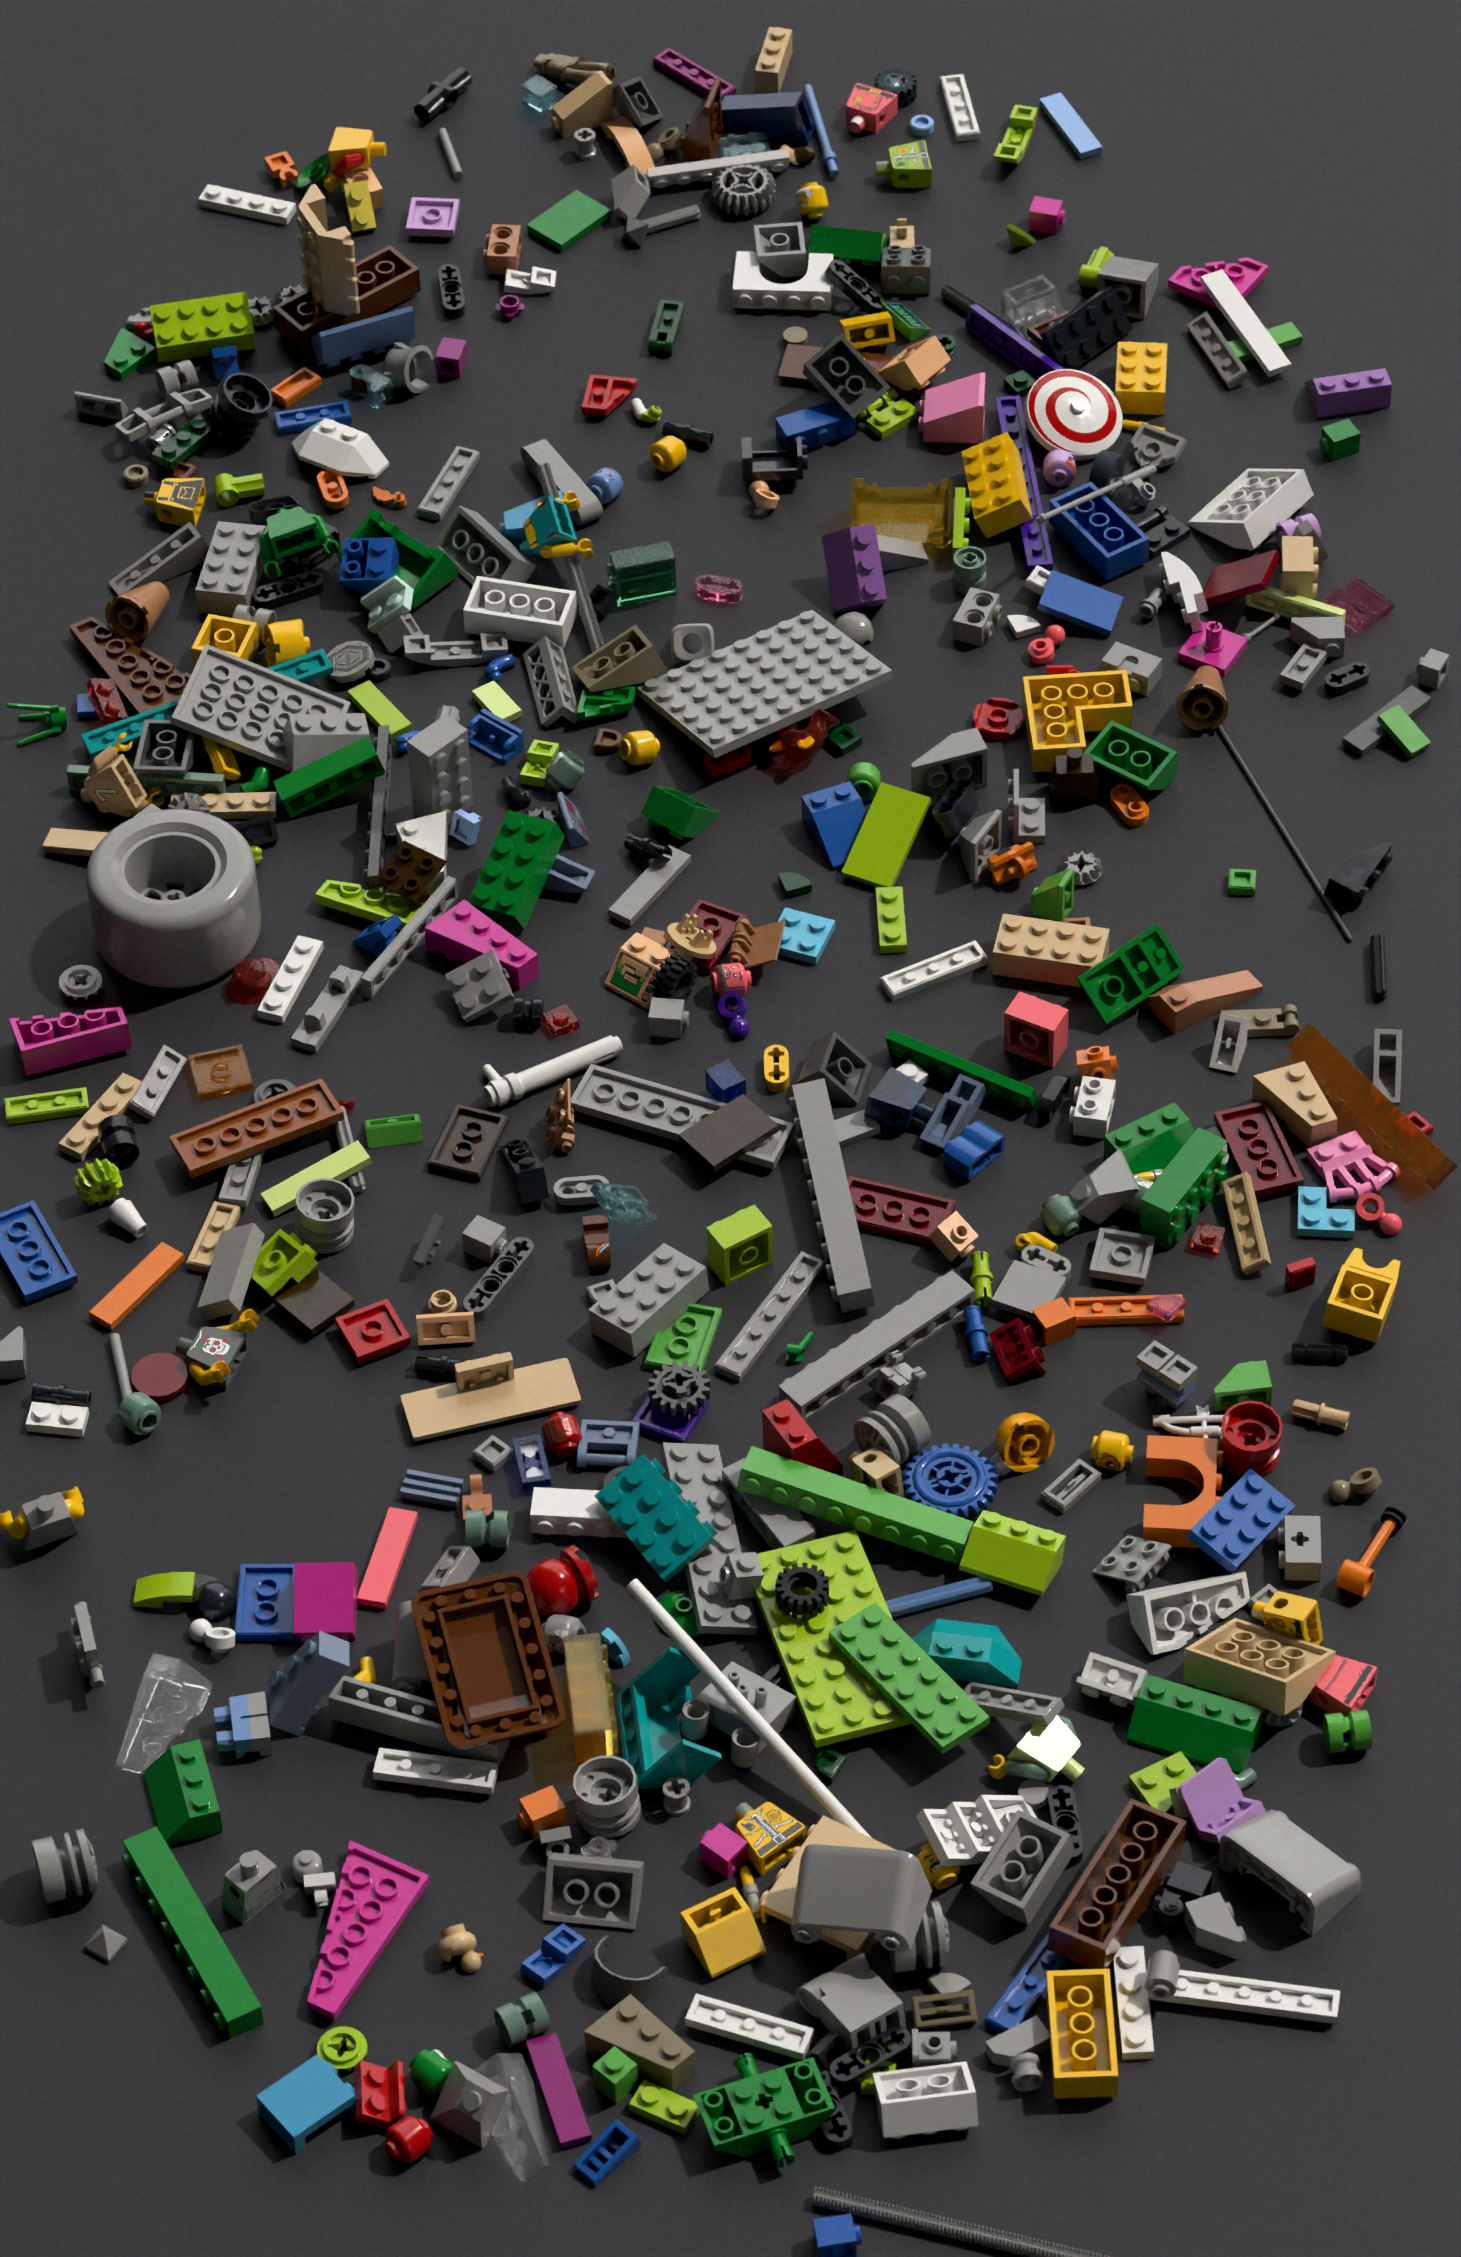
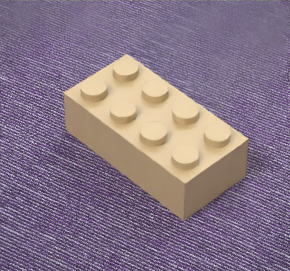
[992,914,1110,987]

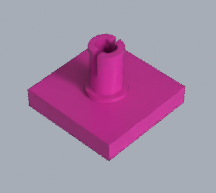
[1178,621,1248,677]

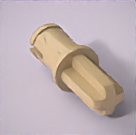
[1291,1399,1350,1430]

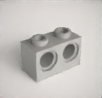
[953,587,1003,646]

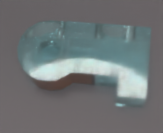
[349,365,394,409]

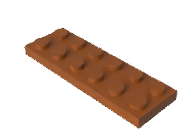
[169,1078,345,1178]

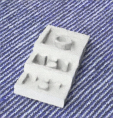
[916,1795,1037,1866]

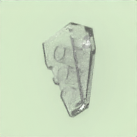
[116,1653,213,1775]
[474,2053,549,2182]

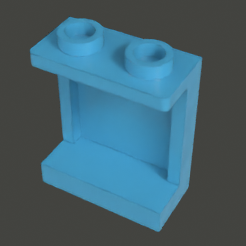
[256,2055,356,2155]

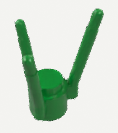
[6,703,67,746]

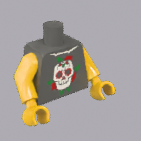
[176,1309,260,1390]

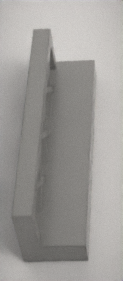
[523,636,578,728]

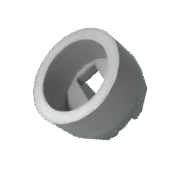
[989,1452,1013,1477]

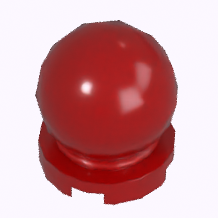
[527,1545,600,1617]

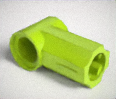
[1078,246,1114,290]
[213,473,265,507]

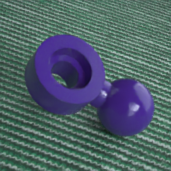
[718,991,750,1039]

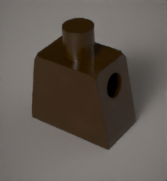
[1048,747,1100,804]

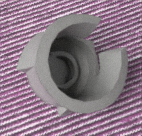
[382,342,436,393]

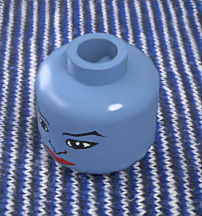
[586,467,623,505]

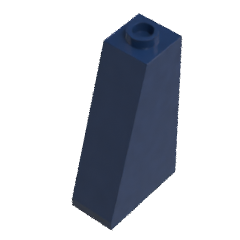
[722,92,815,145]

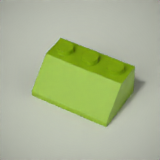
[959,1510,1066,1596]

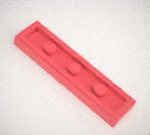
[357,1507,418,1609]

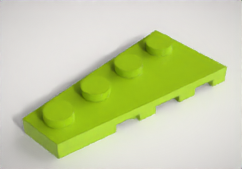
[315,880,431,930]

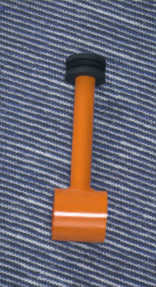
[1336,1505,1407,1598]

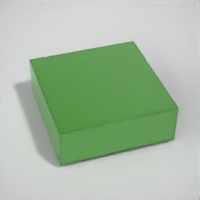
[1228,868,1256,896]

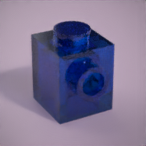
[705,1059,746,1104]

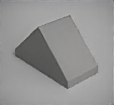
[0,1326,26,1380]

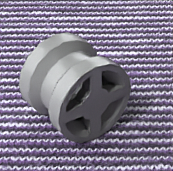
[1009,2052,1044,2092]

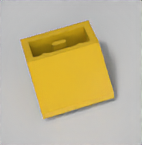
[680,1887,766,1979]

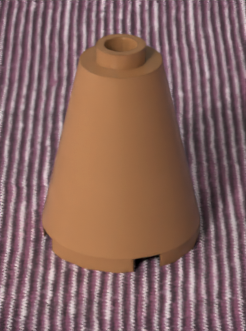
[105,581,170,643]
[1176,666,1229,731]

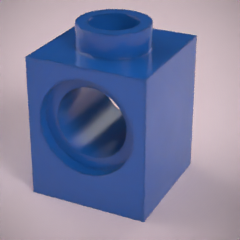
[813,2214,862,2257]

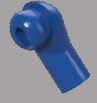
[485,654,516,682]
[395,730,422,752]

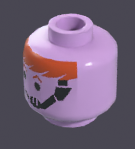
[1043,449,1076,487]

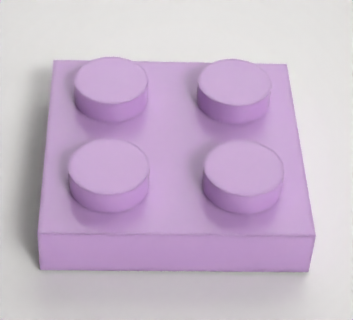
[406,197,460,238]

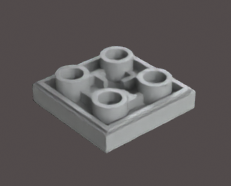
[991,1260,1067,1321]

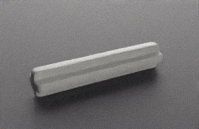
[642,205,701,234]

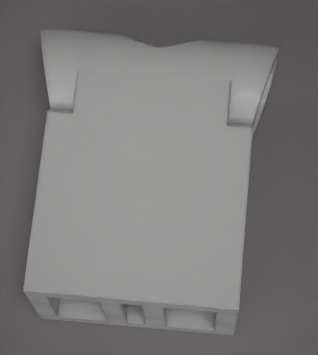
[796,1953,906,2052]

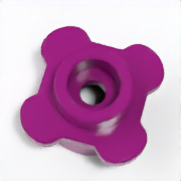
[495,295,525,318]

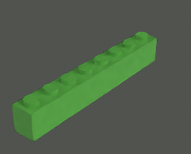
[736,1446,974,1565]

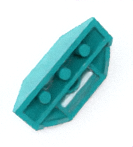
[912,1619,1022,1688]

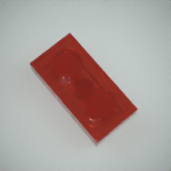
[86,678,129,724]

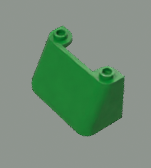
[336,508,460,609]

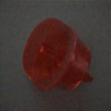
[228,957,280,1004]

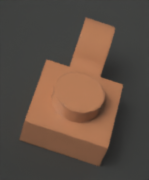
[462,1474,492,1526]

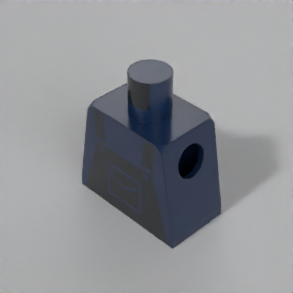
[864,1067,935,1129]

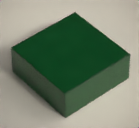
[825,723,862,756]

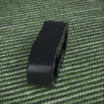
[1324,662,1370,696]
[1037,1073,1071,1120]

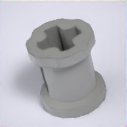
[574,128,596,160]
[145,423,176,453]
[663,1776,691,1816]

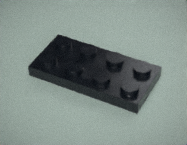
[1039,286,1133,370]

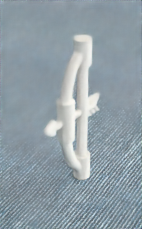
[1152,1405,1224,1438]

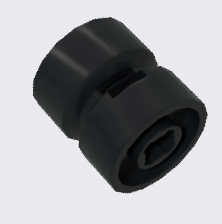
[97,1114,140,1167]

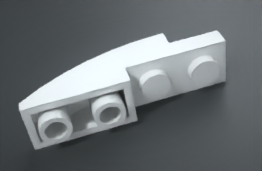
[1159,551,1209,633]

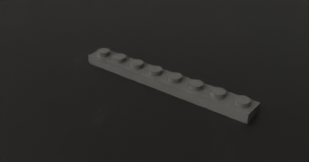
[364,725,393,889]

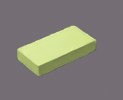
[472,680,522,722]

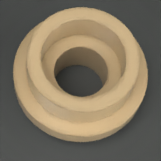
[428,1290,457,1314]

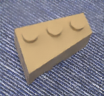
[1252,1061,1338,1148]

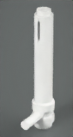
[482,1035,623,1107]

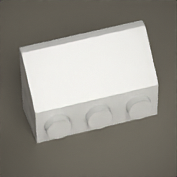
[872,2061,978,2138]

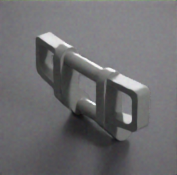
[115,388,213,443]

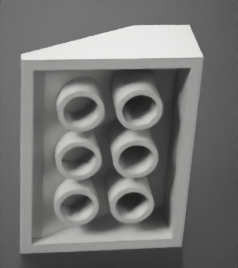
[1188,468,1314,550]

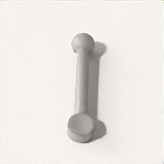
[1242,611,1283,643]

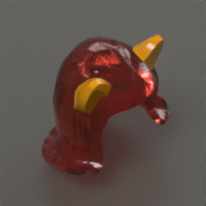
[769,709,840,763]

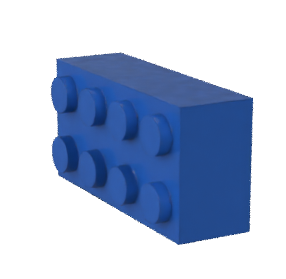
[1049,482,1149,580]

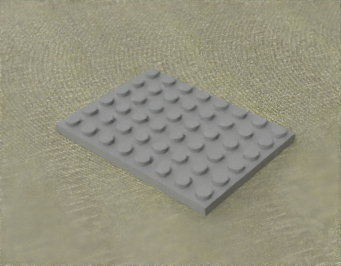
[636,610,893,758]

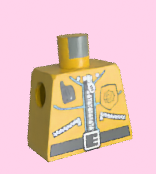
[733,1802,806,1876]

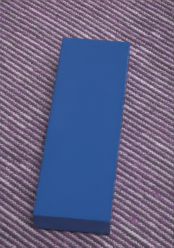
[274,401,352,435]

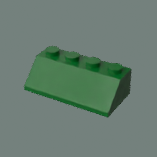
[1127,1674,1262,1775]

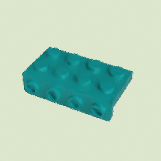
[594,1454,719,1582]

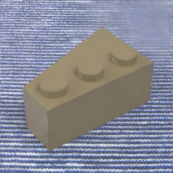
[584,1994,696,2091]

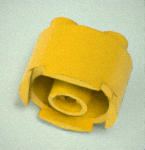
[262,619,310,668]

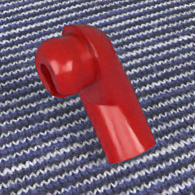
[133,322,154,341]
[1046,665,1080,675]

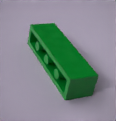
[273,736,386,818]

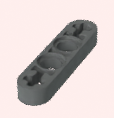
[463,1237,534,1322]

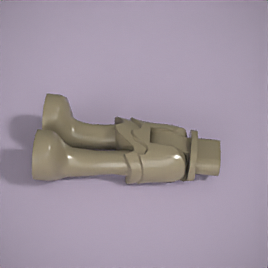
[533,53,617,85]

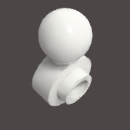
[189,1619,235,1653]

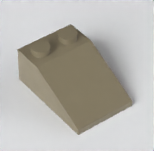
[571,624,666,692]

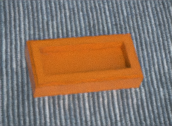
[270,367,322,408]

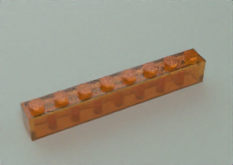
[1286,1022,1458,1190]

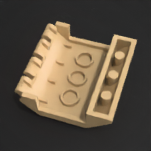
[296,184,360,316]

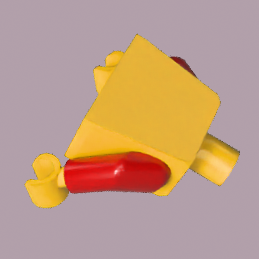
[323,127,387,192]

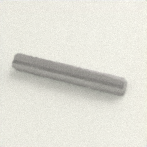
[333,1106,365,1193]

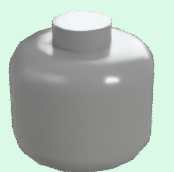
[292,1850,323,1884]

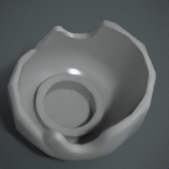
[834,612,874,647]

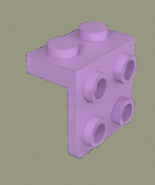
[1178,1757,1266,1844]

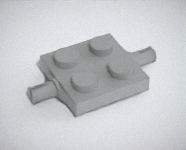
[71,1602,105,1689]

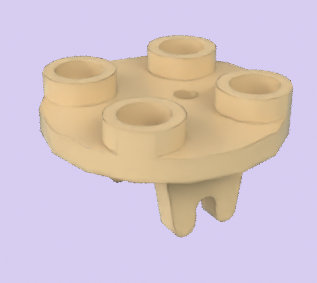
[663,914,716,960]

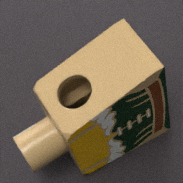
[848,1447,904,1498]

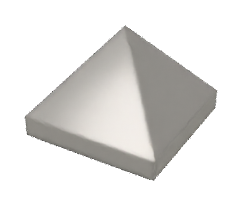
[84,1925,128,1963]

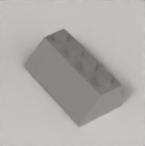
[432,505,536,585]

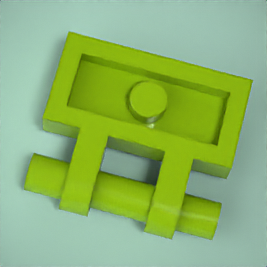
[856,389,919,440]

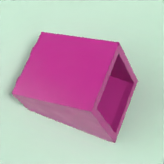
[293,1562,359,1643]

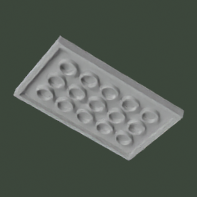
[170,644,351,772]

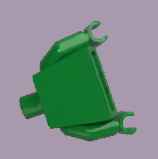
[259,507,339,579]

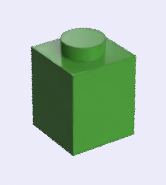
[592,2046,638,2105]

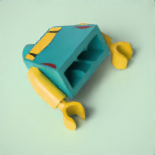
[519,491,594,559]

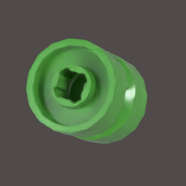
[1323,1710,1372,1754]

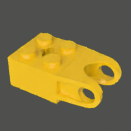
[1322,1248,1400,1343]

